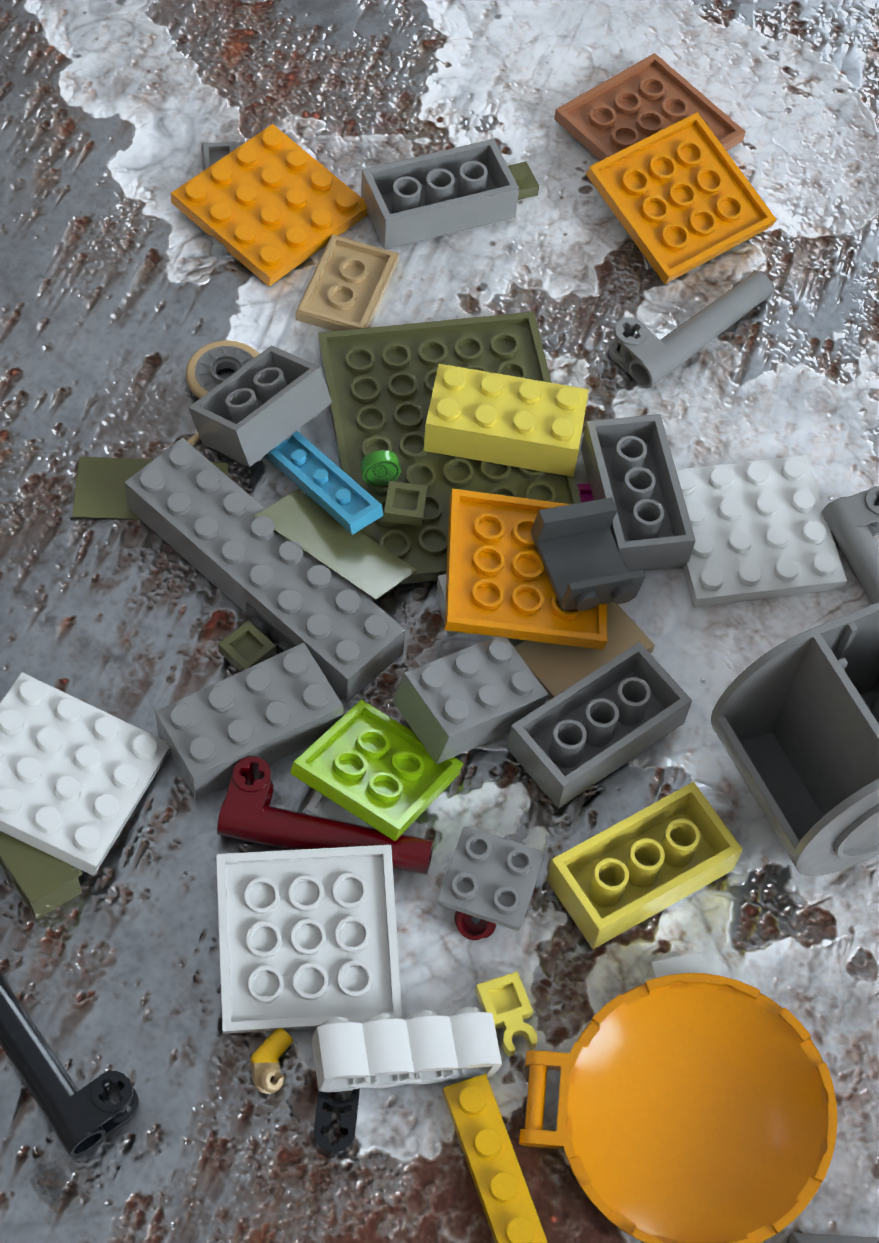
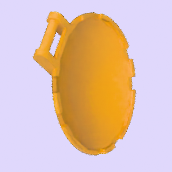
[519,973,838,1243]

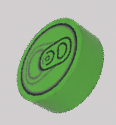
[360,450,401,486]

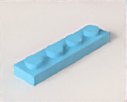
[265,431,384,535]

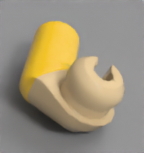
[250,1028,294,1094]

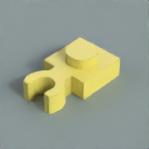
[475,971,537,1057]

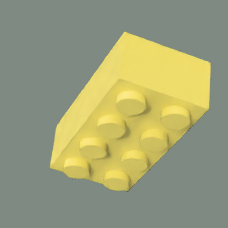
[423,364,589,477]
[546,782,743,949]

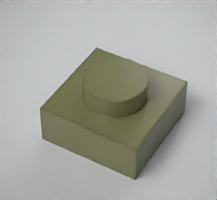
[508,161,539,200]
[383,481,428,527]
[218,620,276,672]

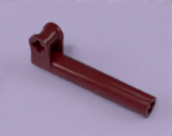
[217,756,434,875]

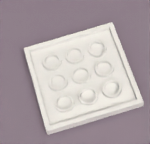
[676,455,847,607]
[0,672,169,876]
[216,845,403,1034]

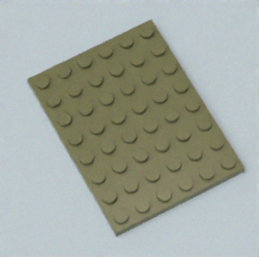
[318,312,581,585]

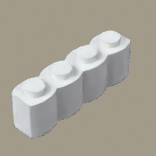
[312,1007,502,1092]

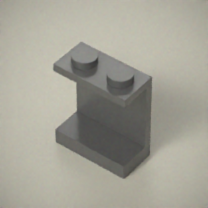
[530,497,646,612]

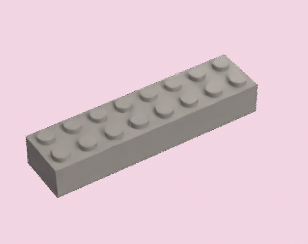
[124,438,405,703]

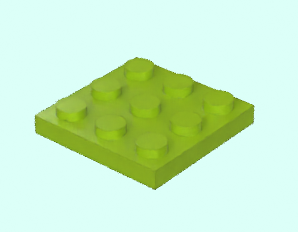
[290,699,463,841]

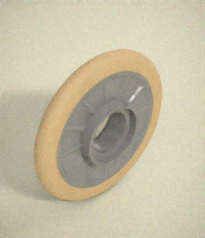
[186,340,260,399]

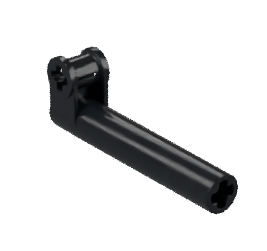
[0,973,139,1157]

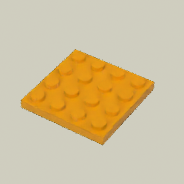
[586,112,777,284]
[171,124,368,287]
[444,488,607,650]

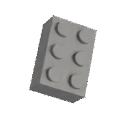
[188,345,332,467]
[393,636,549,764]

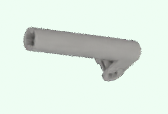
[608,271,773,389]
[821,486,879,604]

